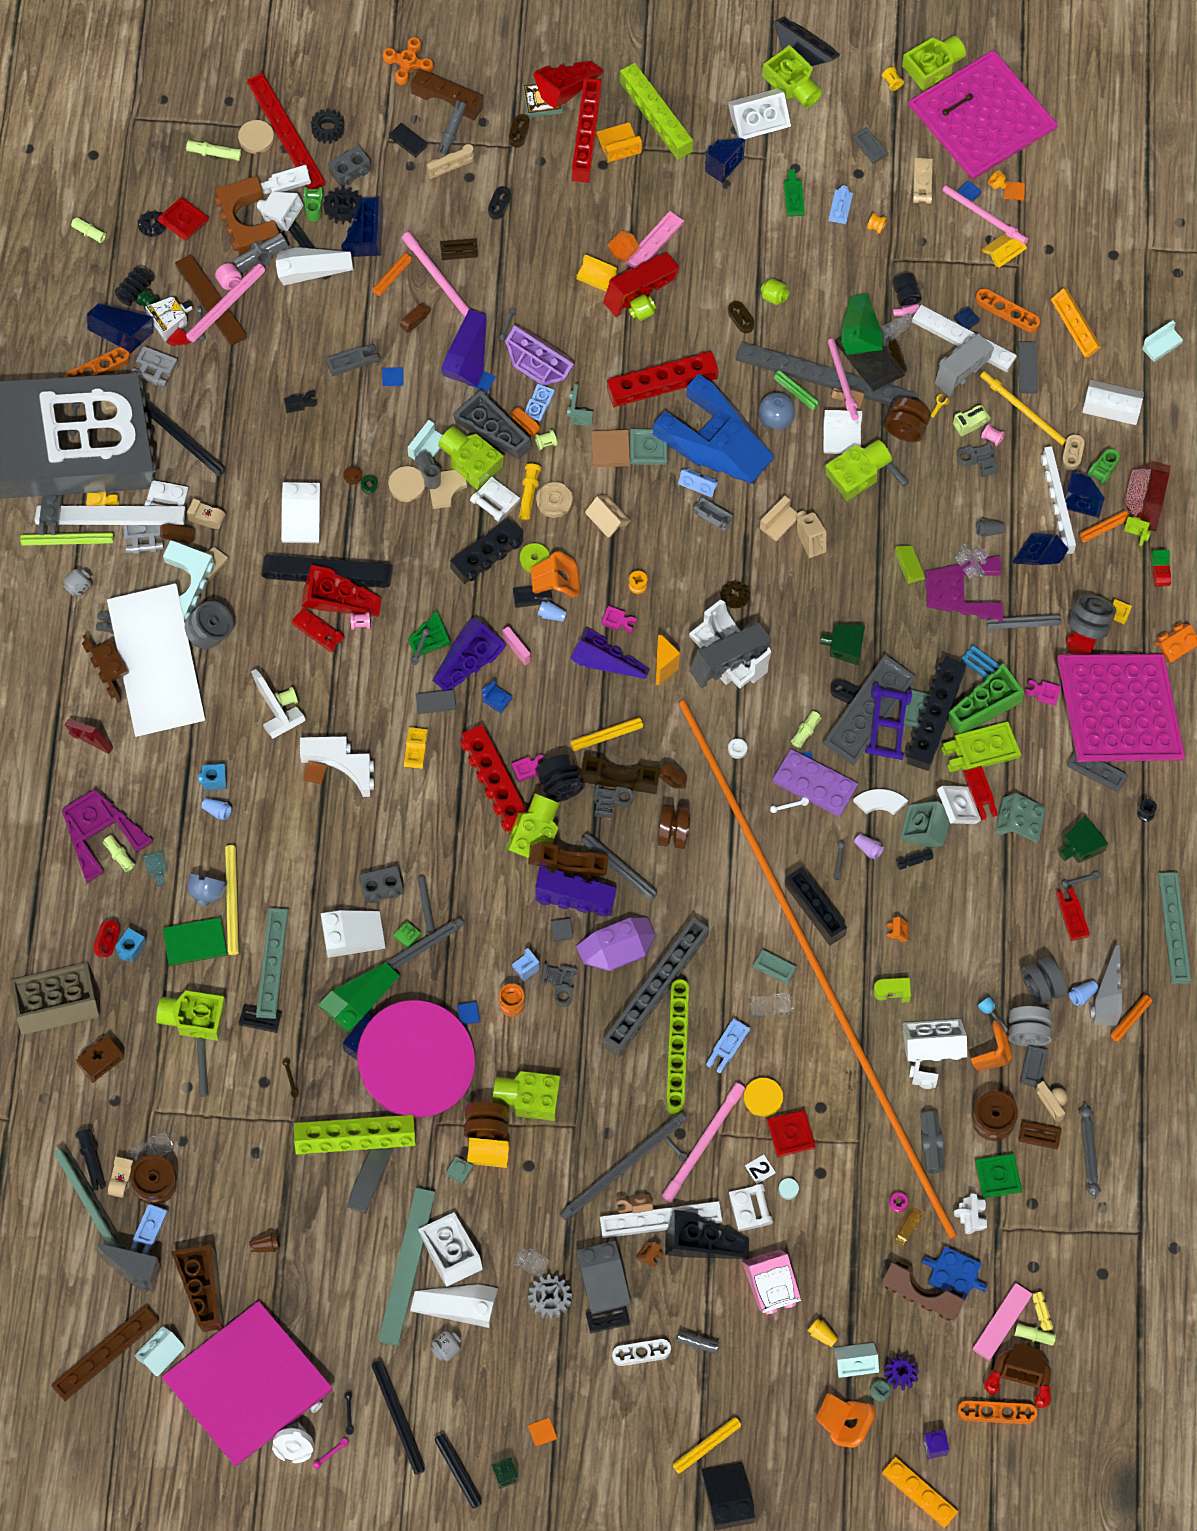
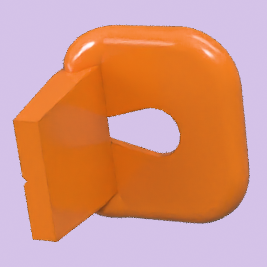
[530,551,580,598]
[971,1020,1012,1071]
[815,1394,876,1448]

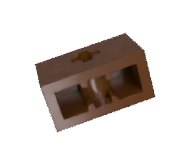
[76,1036,124,1083]

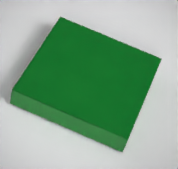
[974,1153,1022,1199]

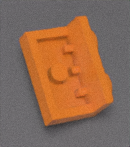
[1153,622,1197,663]

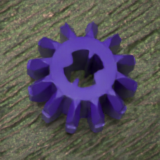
[884,1355,919,1391]

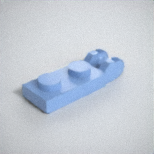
[706,1019,750,1074]
[130,1204,168,1255]

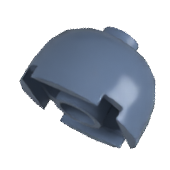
[758,393,795,430]
[187,874,227,906]

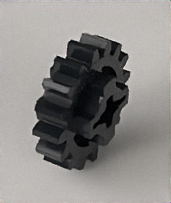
[323,186,363,225]

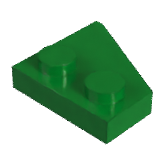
[408,611,450,657]

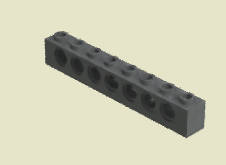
[603,918,709,1057]

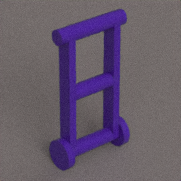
[865,683,912,760]

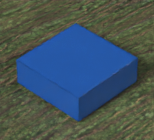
[957,181,982,202]
[457,1002,480,1025]

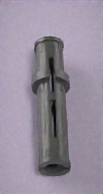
[437,100,467,155]

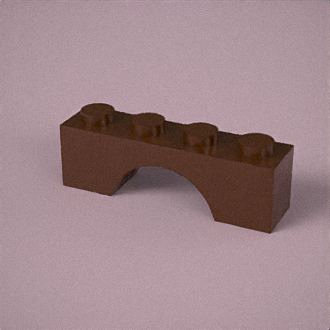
[411,69,483,121]
[528,842,609,877]
[882,1258,968,1321]

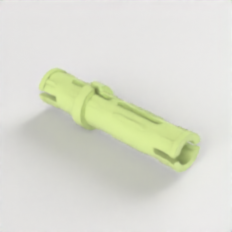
[186,140,242,161]

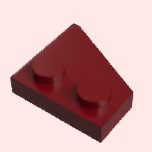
[65,719,113,754]

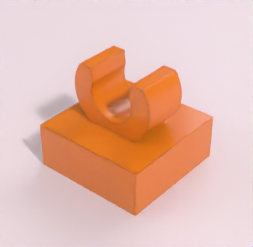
[887,917,909,942]

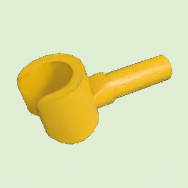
[931,394,950,418]

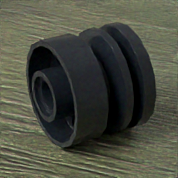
[536,754,585,802]

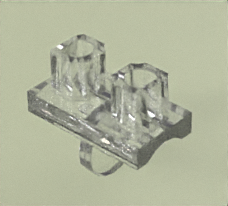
[954,543,988,579]

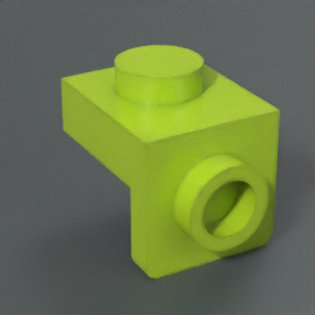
[1124,516,1151,546]

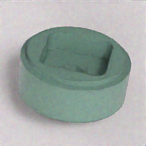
[870,1380,891,1402]

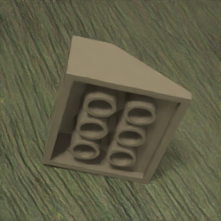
[10,962,99,1035]

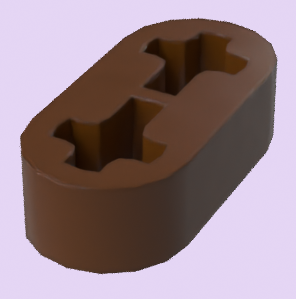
[400,303,431,333]
[160,524,195,543]
[659,765,687,789]

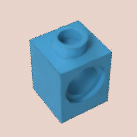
[198,764,227,790]
[115,928,146,963]

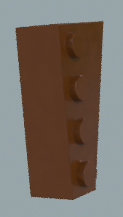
[171,1245,223,1332]

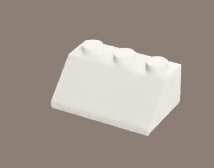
[728,88,791,140]
[1082,380,1144,425]
[902,1019,967,1062]

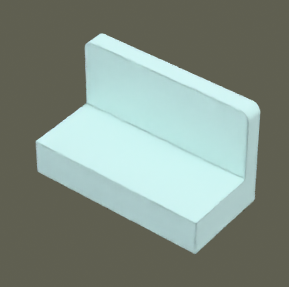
[1142,320,1183,362]
[408,420,443,460]
[134,1326,185,1376]
[834,1343,879,1378]

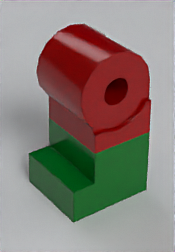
[1150,550,1171,587]

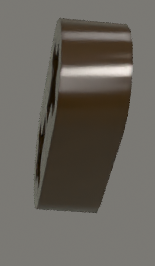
[509,114,530,148]
[728,301,754,333]

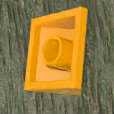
[656,635,680,685]

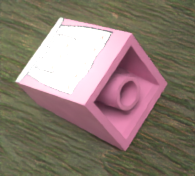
[742,1249,801,1314]

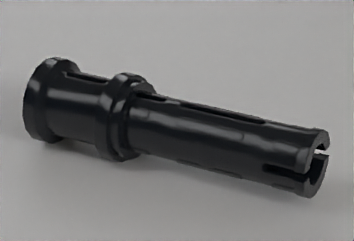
[75,1129,105,1191]

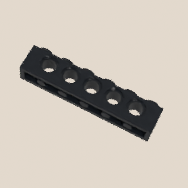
[905,657,967,771]

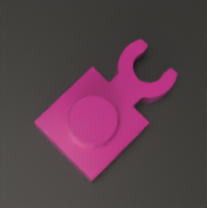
[601,606,637,633]
[1025,680,1061,706]
[511,755,544,783]

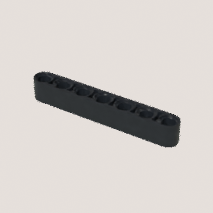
[261,555,392,588]

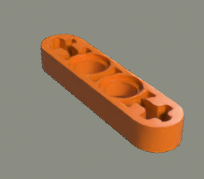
[975,289,1040,333]
[64,347,130,378]
[957,1401,1038,1424]

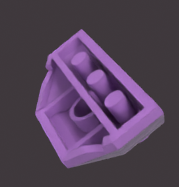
[505,325,574,386]
[576,917,655,971]

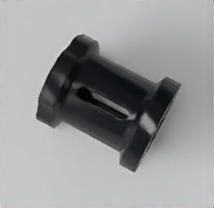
[1137,799,1157,822]

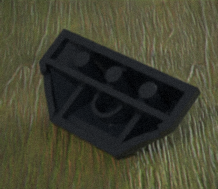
[774,16,840,66]

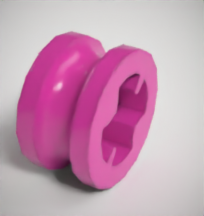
[889,1192,908,1212]

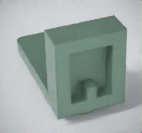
[567,384,593,426]

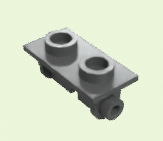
[693,497,734,531]

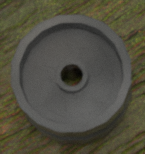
[1069,594,1116,639]
[184,601,234,649]
[1021,956,1067,1006]

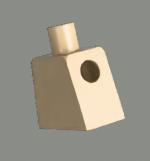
[796,511,826,558]

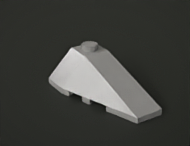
[1090,945,1122,1026]

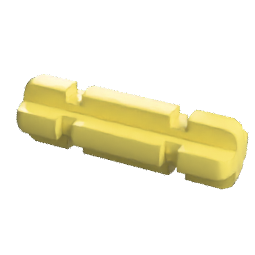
[1032,1292,1053,1332]

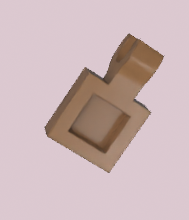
[831,387,865,411]
[616,1194,653,1214]

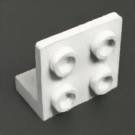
[823,410,862,454]

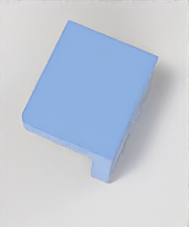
[512,948,539,981]

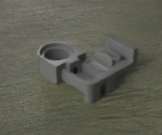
[957,441,998,477]
[594,784,633,819]
[541,964,577,1007]

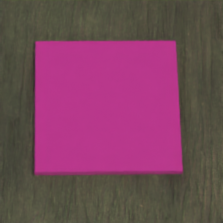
[908,50,1058,180]
[1057,654,1186,762]
[162,1301,333,1467]

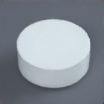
[728,738,747,759]

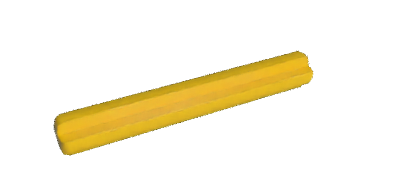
[570,717,643,751]
[673,1417,741,1474]

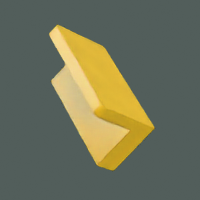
[982,233,1027,268]
[577,254,617,292]
[467,1138,509,1168]

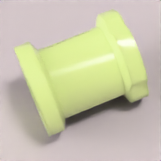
[535,430,557,451]
[274,687,298,708]

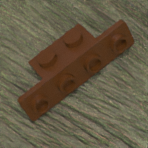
[82,634,128,703]

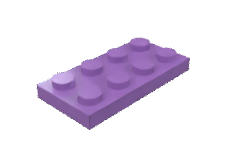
[772,749,858,817]

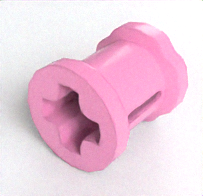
[981,424,1005,447]
[350,612,370,630]

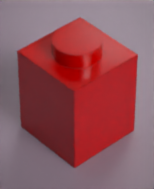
[1066,632,1097,655]

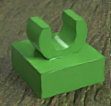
[393,921,421,949]

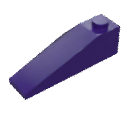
[441,309,486,387]
[432,618,507,691]
[570,627,650,679]

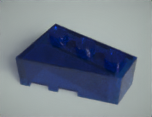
[341,197,383,257]
[87,303,154,353]

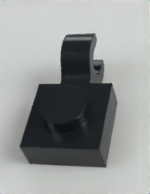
[284,391,317,413]

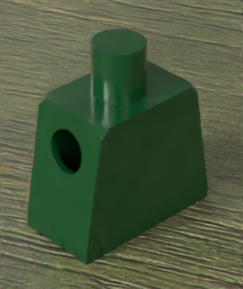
[820,625,865,666]
[1059,816,1108,863]

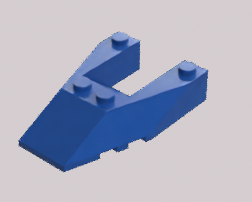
[653,374,774,484]

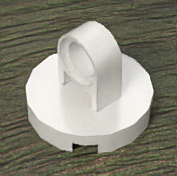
[272,1422,314,1463]

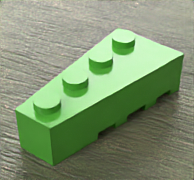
[948,663,1024,735]

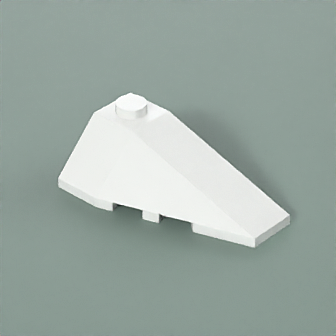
[410,1284,498,1328]

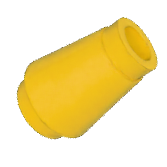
[807,1318,838,1347]

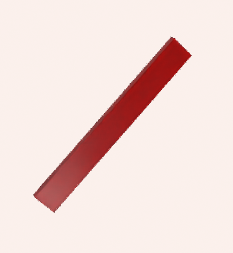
[247,73,326,189]

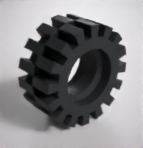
[311,109,344,144]

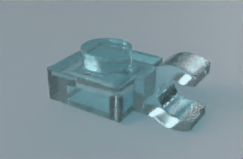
[143,851,167,887]

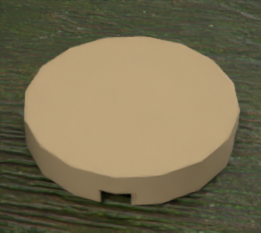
[238,120,274,154]
[388,466,425,502]
[536,482,573,518]

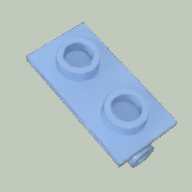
[828,185,853,224]
[678,468,719,498]

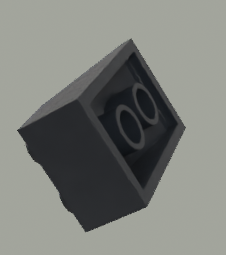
[701,1462,755,1531]

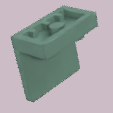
[995,793,1046,842]

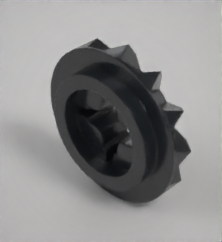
[138,210,166,237]

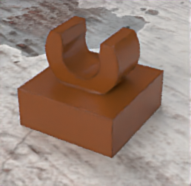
[636,1242,664,1266]

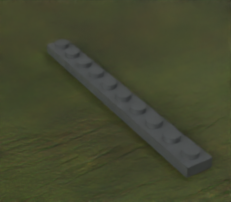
[736,342,917,406]

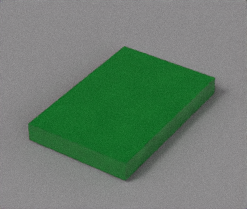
[163,918,227,966]

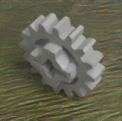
[528,1274,572,1320]

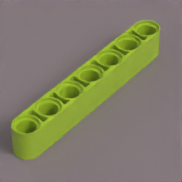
[666,979,689,1115]

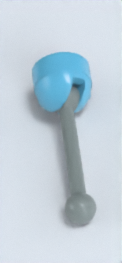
[978,997,1009,1037]

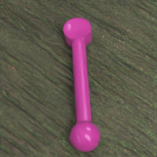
[313,1438,348,1469]

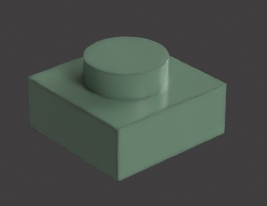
[446,1156,473,1184]

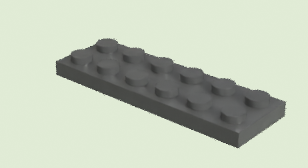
[823,655,916,766]

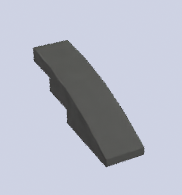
[347,1147,394,1214]

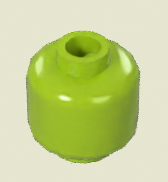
[761,279,789,305]
[628,294,656,321]

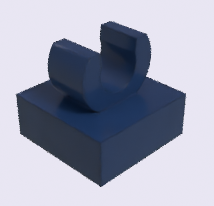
[954,306,980,330]

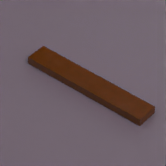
[175,254,247,346]
[51,1305,159,1402]

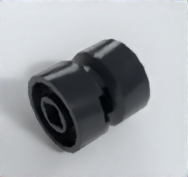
[893,273,922,307]

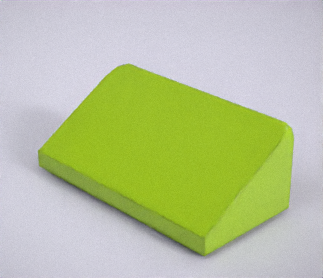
[895,546,925,584]

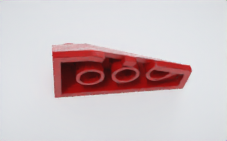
[533,61,604,109]
[301,565,381,617]

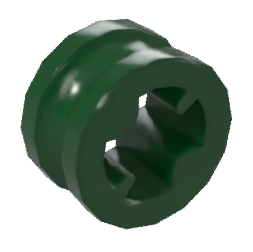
[361,475,377,494]

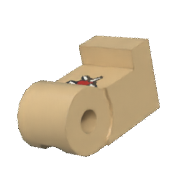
[187,499,226,529]
[108,1156,134,1198]

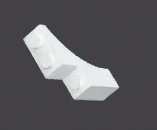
[300,737,374,797]

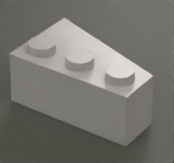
[934,333,994,397]

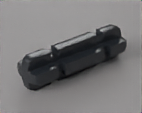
[896,848,933,870]

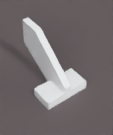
[251,669,306,739]

